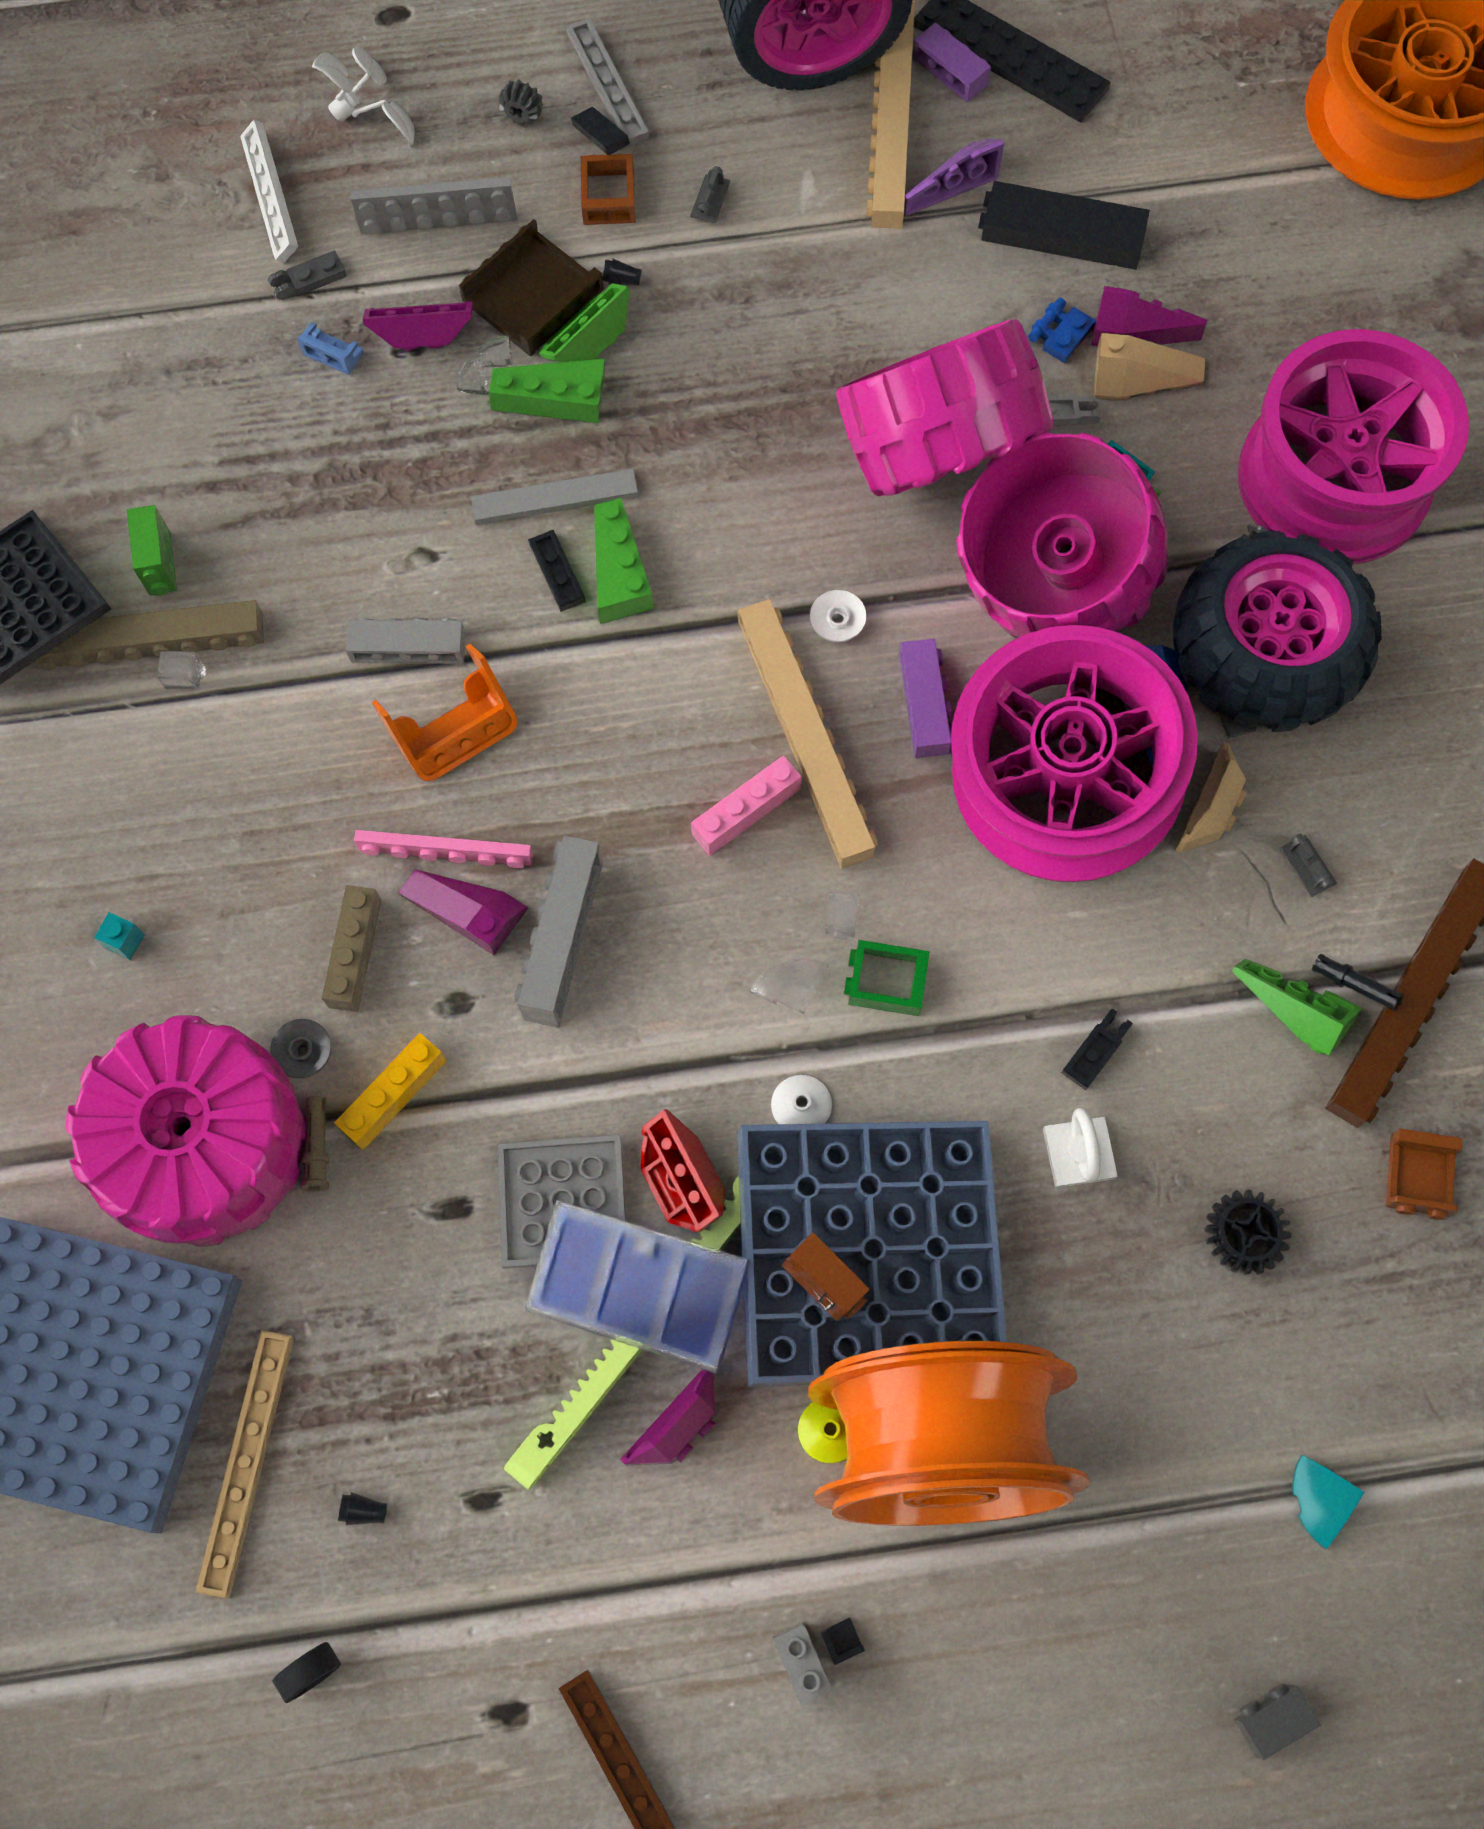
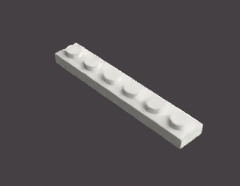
[240,119,298,263]

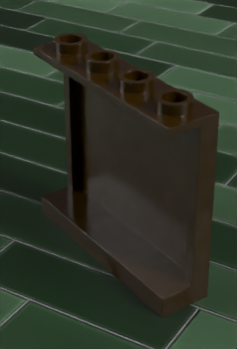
[459,219,604,356]

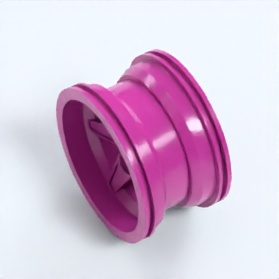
[1237,329,1469,564]

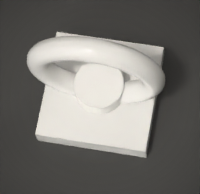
[1043,1108,1118,1188]

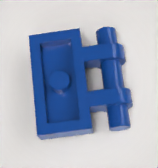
[1028,297,1096,363]

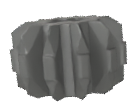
[498,79,543,126]

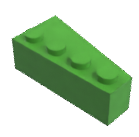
[594,498,654,624]

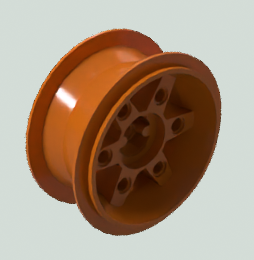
[1305,0,1484,200]
[808,1341,1090,1526]

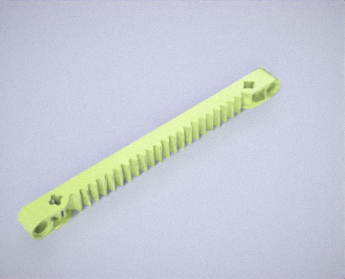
[504,1175,741,1491]

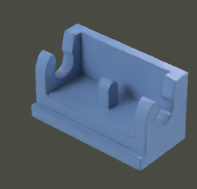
[297,322,364,375]

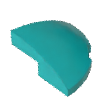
[1292,1455,1365,1549]

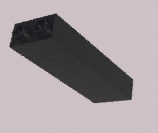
[978,181,1150,270]

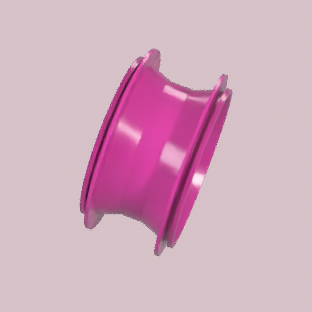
[951,625,1198,882]

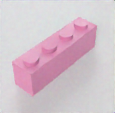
[691,755,802,856]

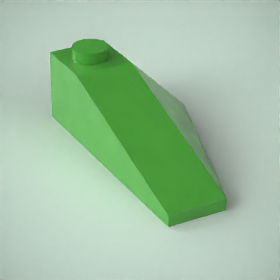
[1232,959,1363,1056]

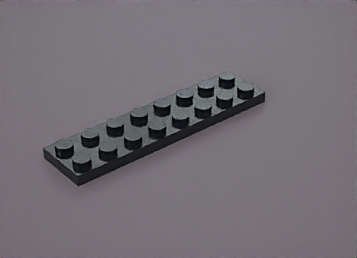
[914,0,1111,123]

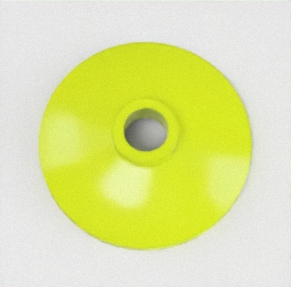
[798,1402,847,1463]

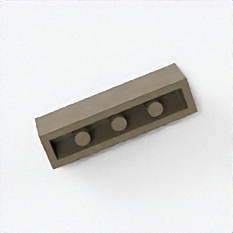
[322,885,382,1012]

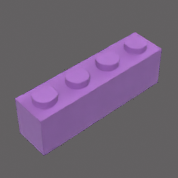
[899,639,952,758]

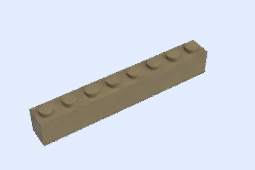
[34,600,264,670]

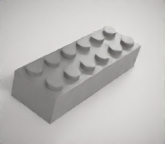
[514,835,603,1028]

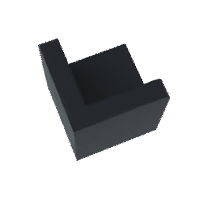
[820,1617,865,1665]

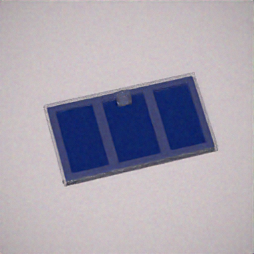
[525,1200,751,1374]

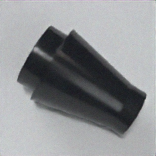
[603,258,642,286]
[338,1492,388,1526]

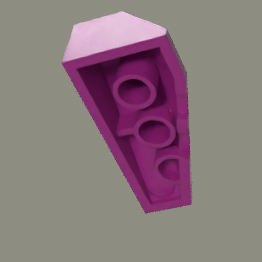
[398,869,528,955]

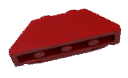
[641,1109,725,1232]

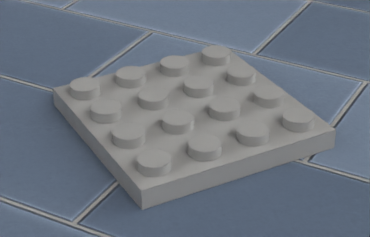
[497,1134,628,1269]

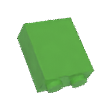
[127,505,177,596]

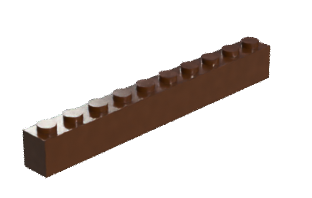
[1325,858,1484,1128]

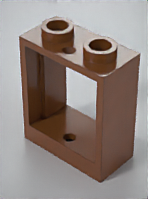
[580,153,636,225]

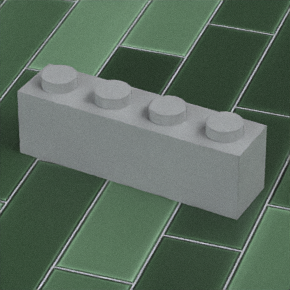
[346,618,466,664]

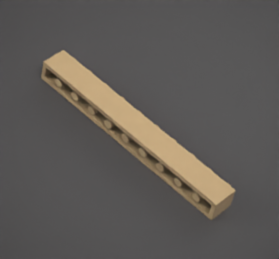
[866,0,915,229]
[738,599,878,869]

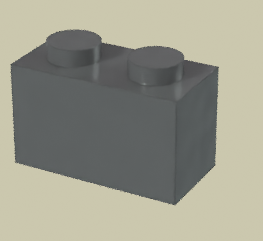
[1234,1683,1321,1760]

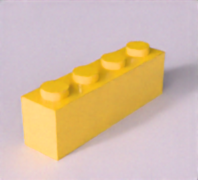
[334,1033,447,1150]

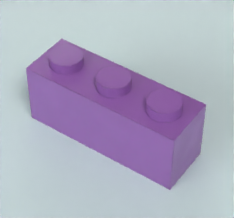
[912,22,991,102]

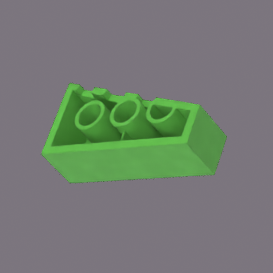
[489,358,605,423]

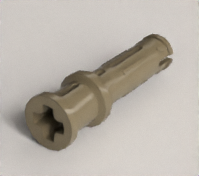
[301,1096,329,1192]

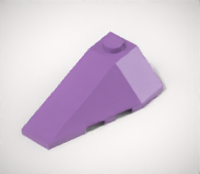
[904,138,1004,216]

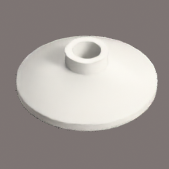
[810,590,866,642]
[771,1075,832,1124]

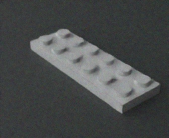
[351,177,517,234]

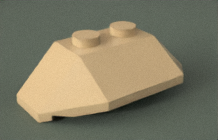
[1175,742,1247,853]

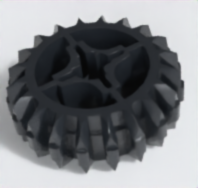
[1204,1189,1292,1275]

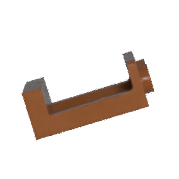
[1386,1128,1462,1220]

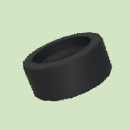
[272,1642,341,1703]

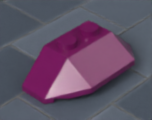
[363,301,473,351]
[620,1362,716,1466]

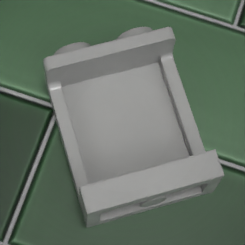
[773,1622,832,1706]

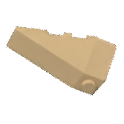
[1094,333,1205,400]

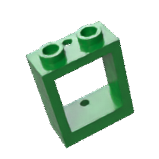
[844,940,930,1016]

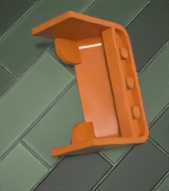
[371,643,517,781]

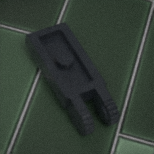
[1061,1008,1133,1091]

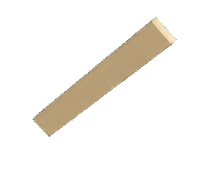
[195,1330,294,1599]

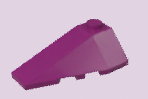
[1091,286,1207,346]

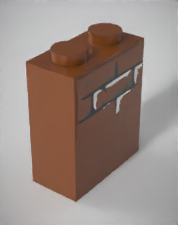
[781,1232,869,1321]

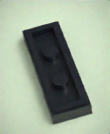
[571,106,630,155]
[528,530,586,612]

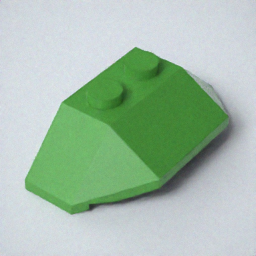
[539,283,630,362]

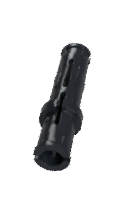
[1312,954,1404,1011]

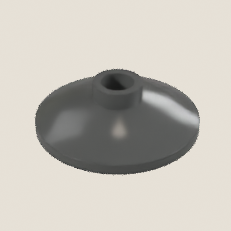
[270,1019,331,1078]

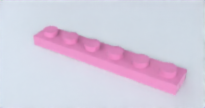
[354,830,534,868]

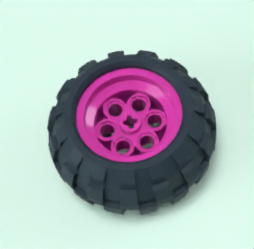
[1172,531,1382,732]

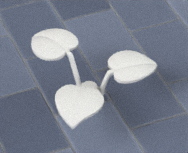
[312,46,415,147]

